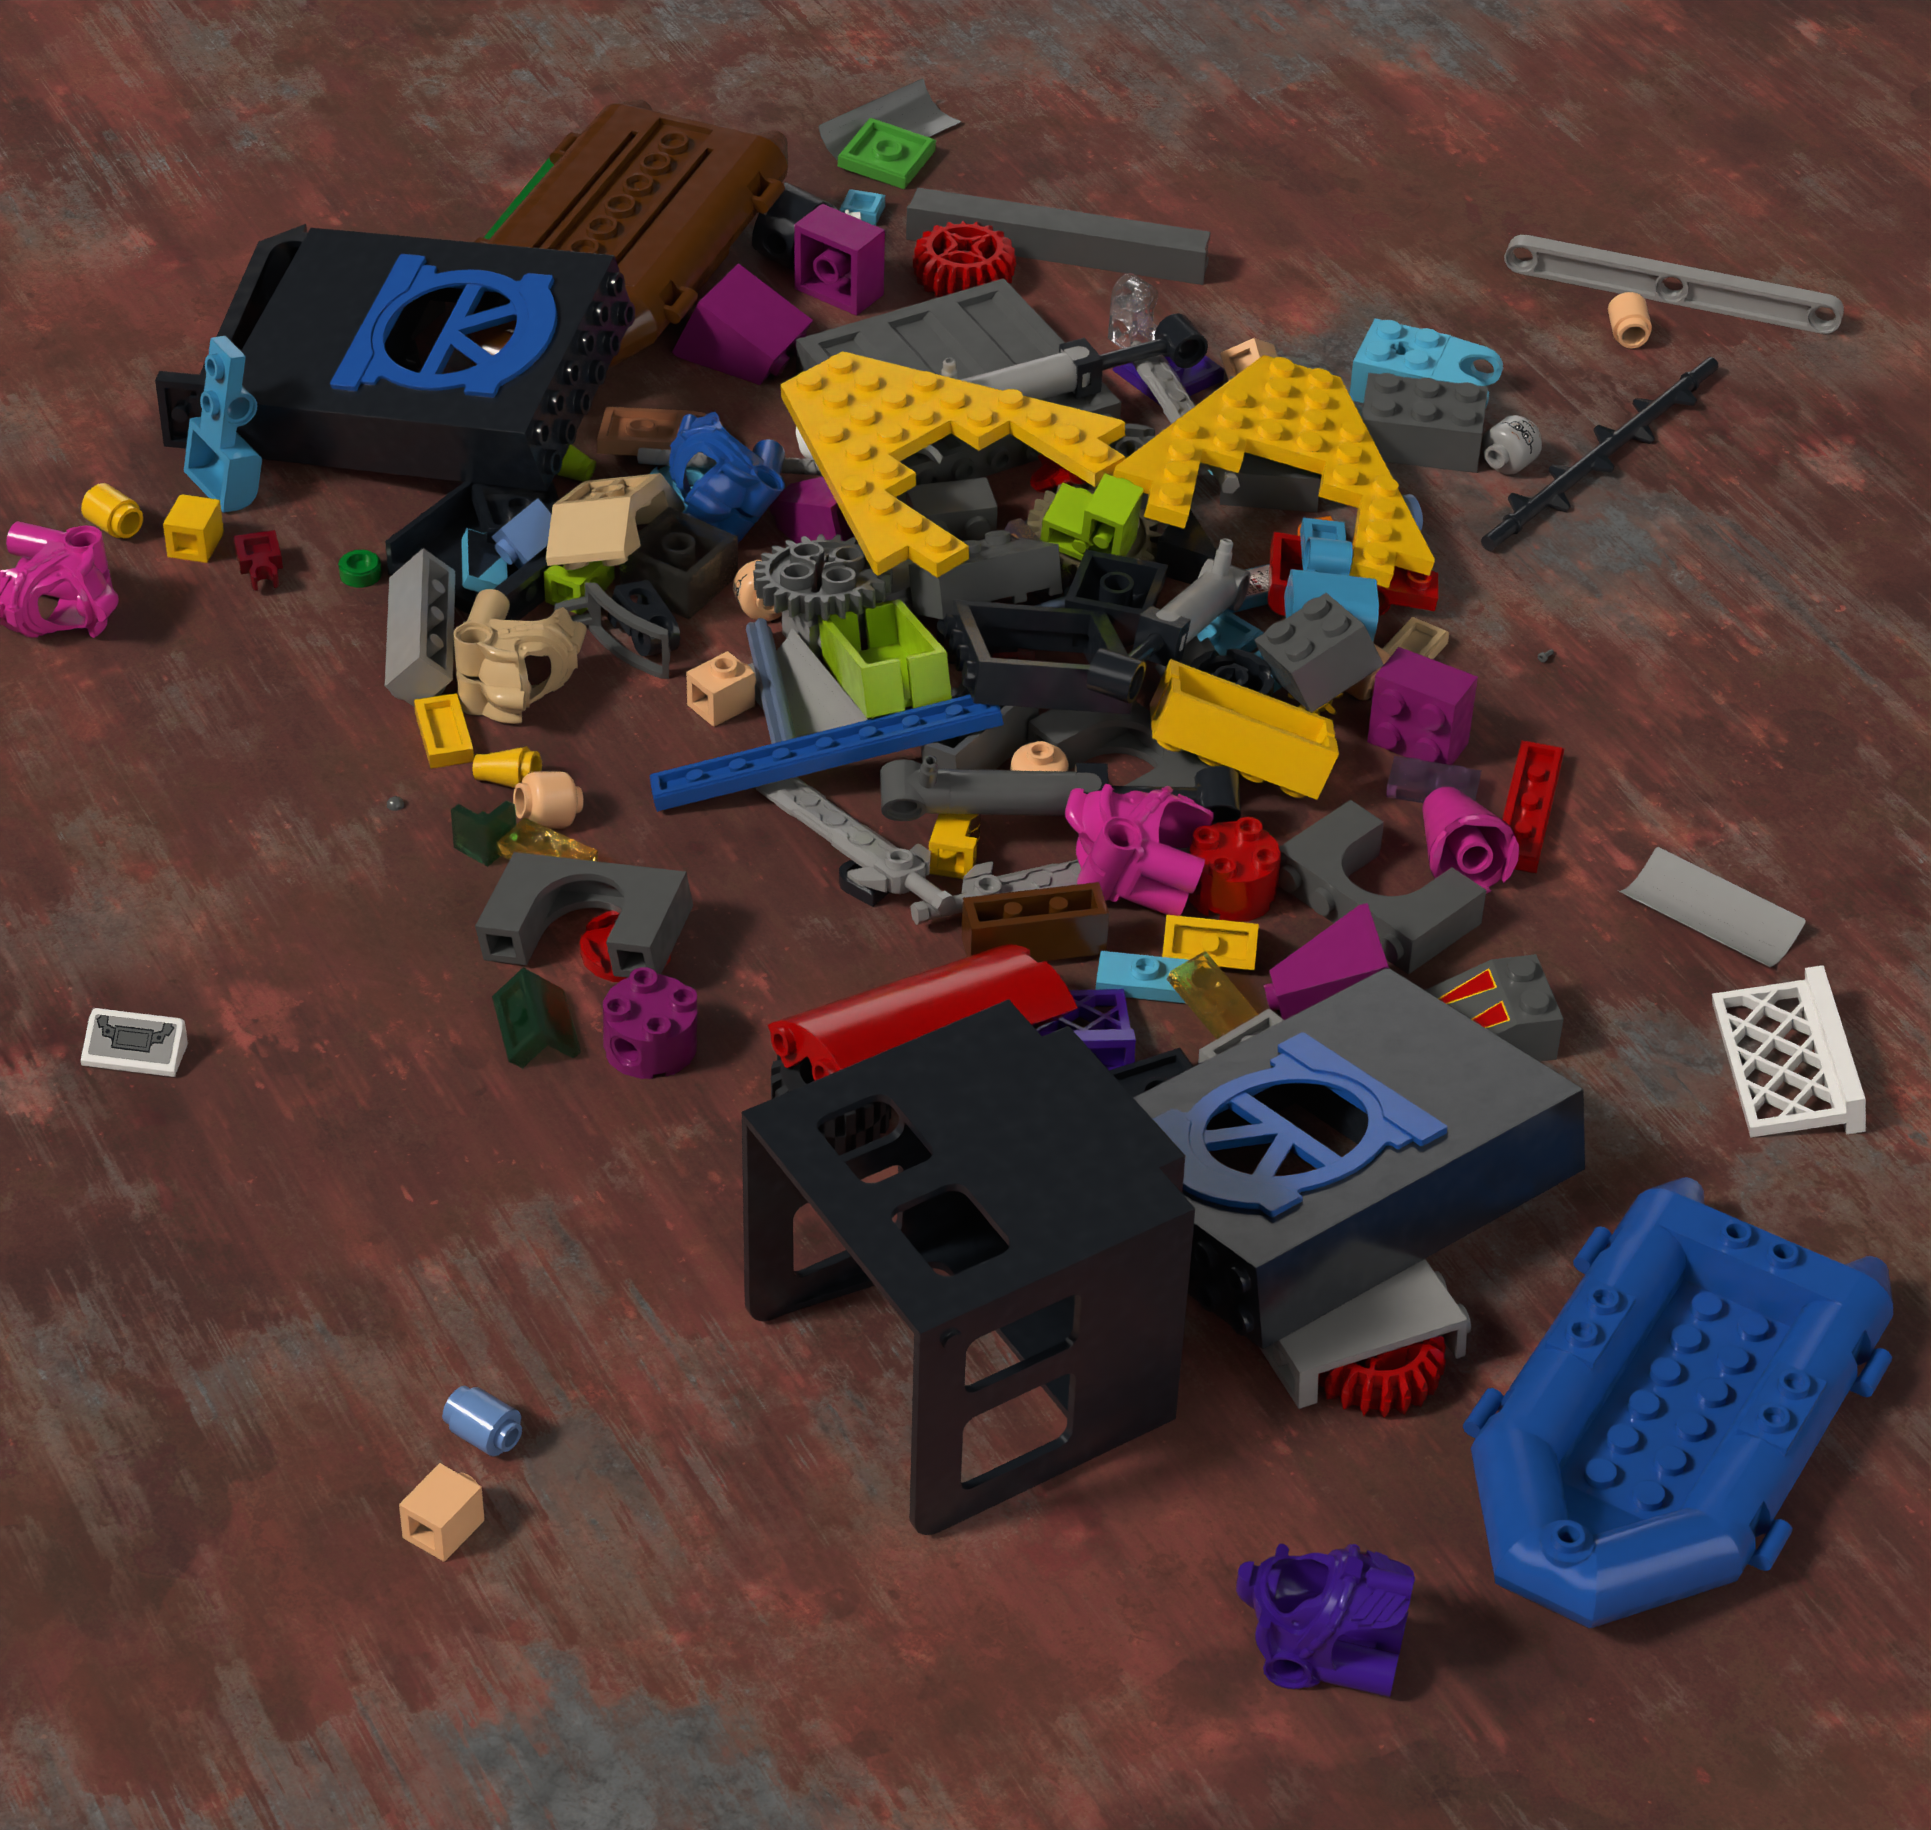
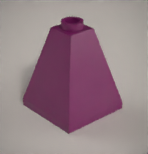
[770,477,859,545]
[1263,903,1389,1020]

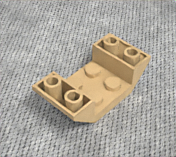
[546,473,685,570]

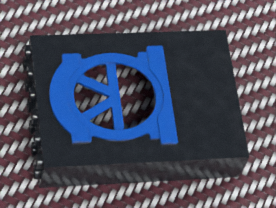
[236,228,635,491]
[1134,967,1585,1349]

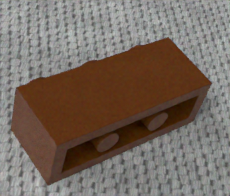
[961,882,1109,962]

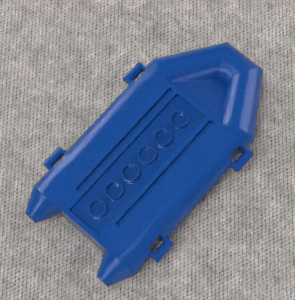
[1463,1177,1893,1629]

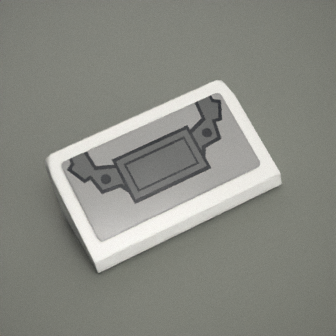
[81,1008,188,1077]

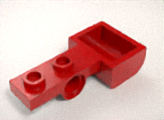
[1268,532,1438,616]

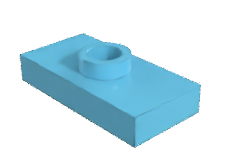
[1096,951,1193,1004]

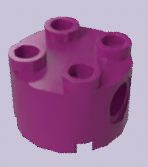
[603,967,697,1079]

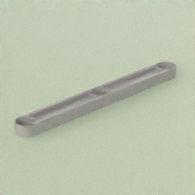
[1504,235,1844,334]

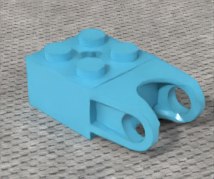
[1349,318,1503,409]

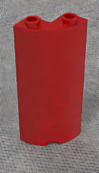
[767,944,1078,1081]

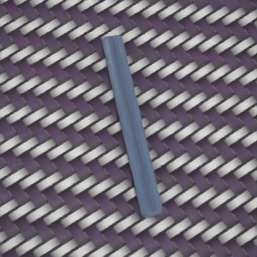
[746,618,796,744]

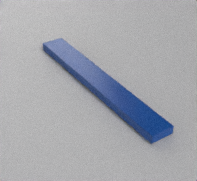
[649,695,1004,812]

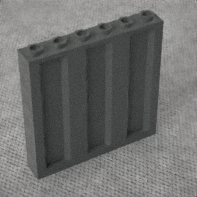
[796,279,1121,493]

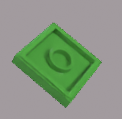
[837,118,936,189]

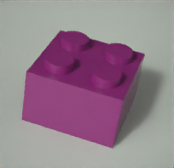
[794,204,885,316]
[1367,647,1478,772]

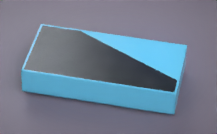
[462,528,508,592]

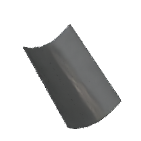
[818,79,961,161]

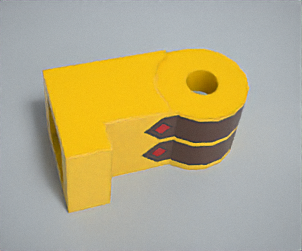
[929,814,981,879]

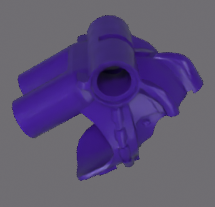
[1236,1544,1415,1697]

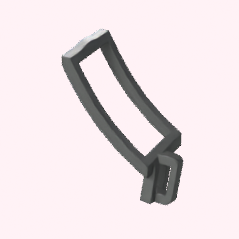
[554,582,671,679]

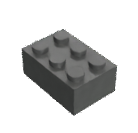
[1361,373,1488,473]

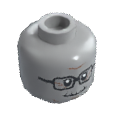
[1482,415,1542,475]

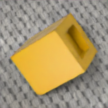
[163,494,224,563]

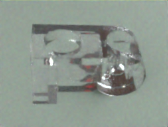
[1108,273,1158,348]

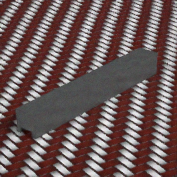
[906,188,1211,285]

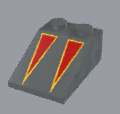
[1425,954,1564,1062]

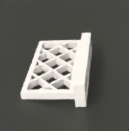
[1712,965,1866,1138]

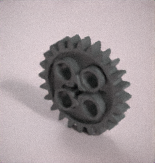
[753,534,893,621]

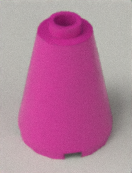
[1422,787,1519,894]

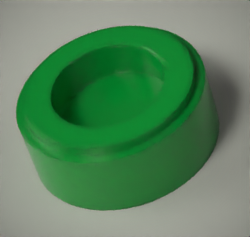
[338,550,382,588]

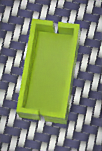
[817,599,952,719]

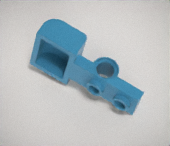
[184,336,262,513]
[1284,517,1379,641]

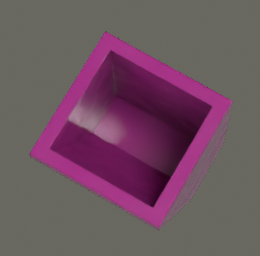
[672,263,813,385]

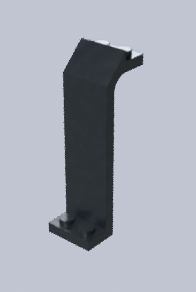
[155,224,307,449]

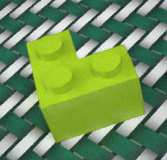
[1040,473,1144,560]

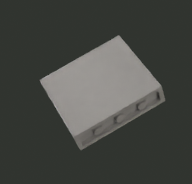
[1259,1259,1471,1409]

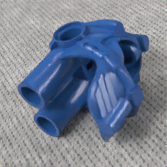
[669,412,785,548]

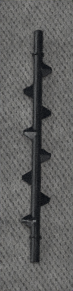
[1481,357,1719,551]

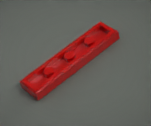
[1502,740,1565,873]

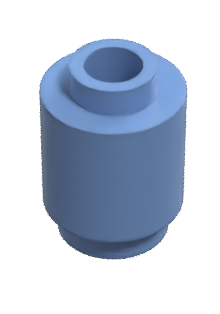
[442,1386,522,1457]

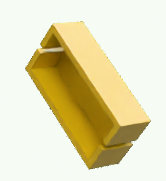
[1150,659,1339,800]

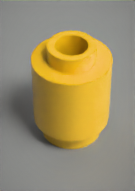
[81,483,143,538]

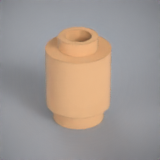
[1608,292,1652,349]

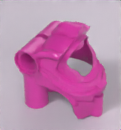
[0,521,119,638]
[1065,784,1214,916]

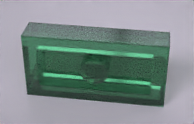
[492,967,581,1069]

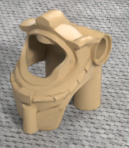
[454,589,587,724]

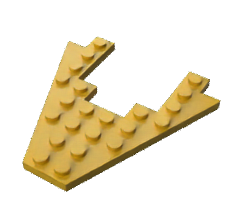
[780,351,1125,578]
[1113,355,1435,588]

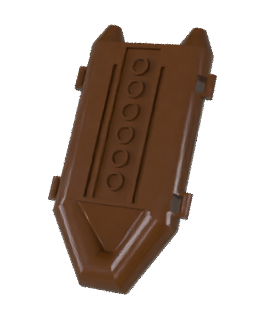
[468,100,788,370]

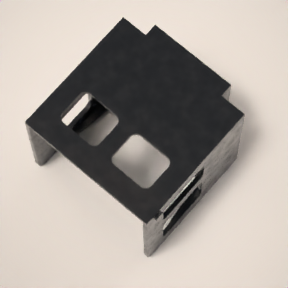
[741,999,1195,1535]

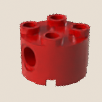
[1188,817,1281,922]

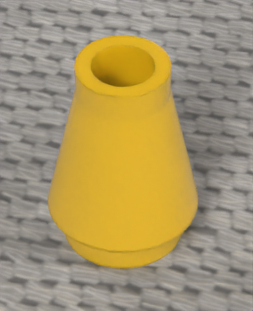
[473,746,542,788]

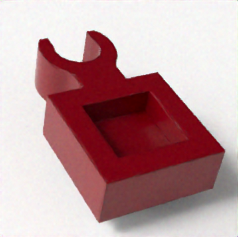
[233,530,283,591]

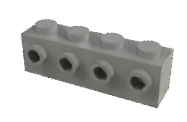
[385,548,455,707]

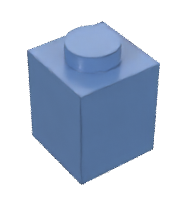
[492,498,552,569]

